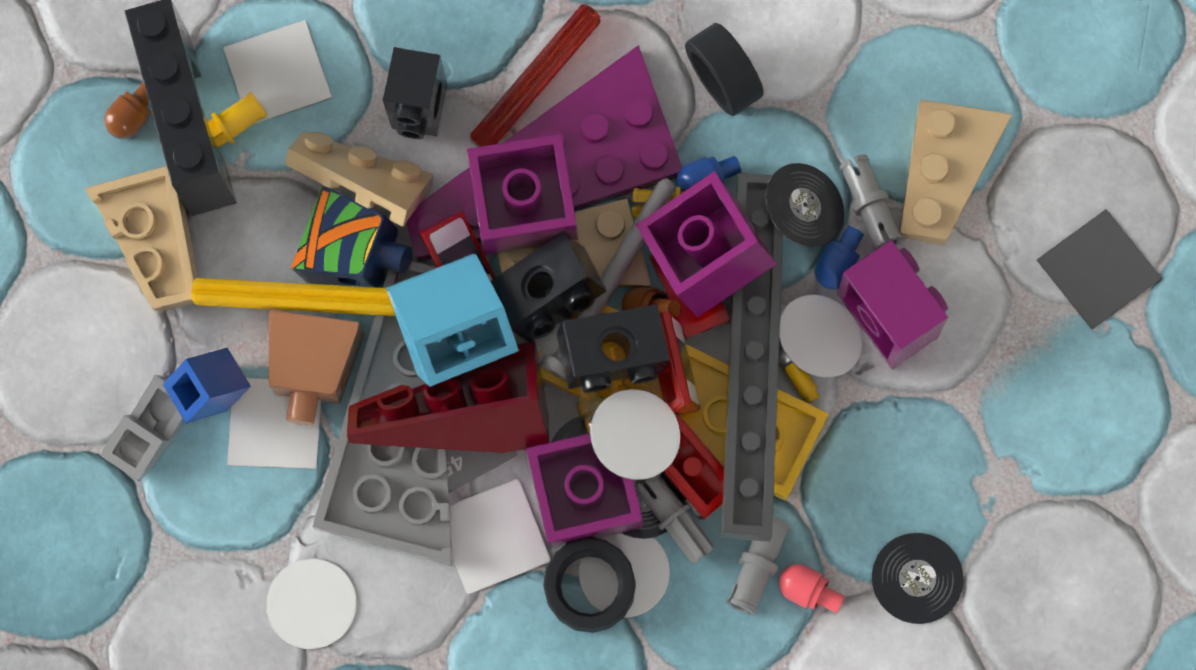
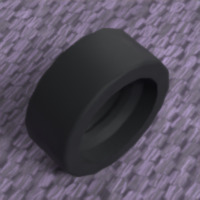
[685,23,764,116]
[543,537,636,633]

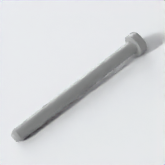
[539,178,675,382]

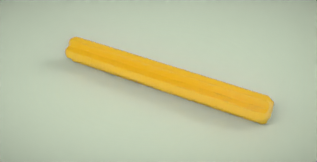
[191,278,396,316]

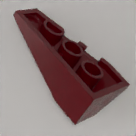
[347,341,550,453]

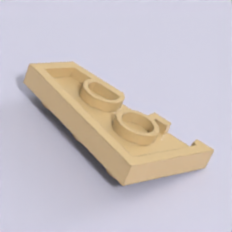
[899,100,1012,245]
[285,132,434,227]
[85,166,198,313]
[496,198,651,288]

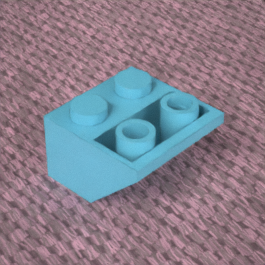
[386,254,519,386]

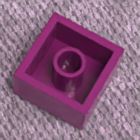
[467,134,578,255]
[636,171,777,317]
[837,240,948,369]
[526,433,643,549]

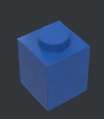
[162,348,251,424]

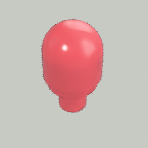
[779,564,845,613]

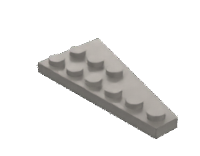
[312,261,452,566]

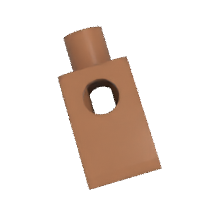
[269,310,364,426]

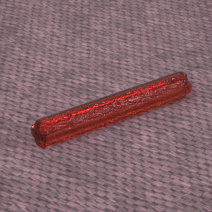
[470,4,601,147]

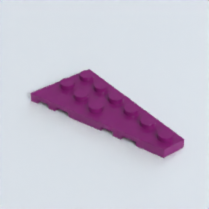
[406,45,682,262]

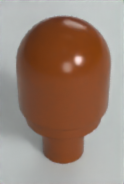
[104,81,152,139]
[621,287,681,317]

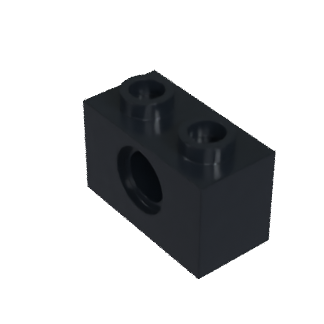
[383,47,448,139]
[490,231,607,342]
[556,304,670,393]

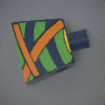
[291,186,413,287]

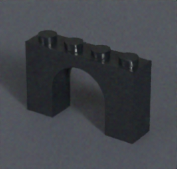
[124,0,237,216]

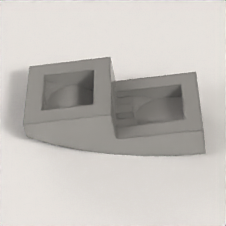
[100,375,185,481]

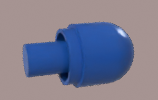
[676,156,741,192]
[814,225,864,289]

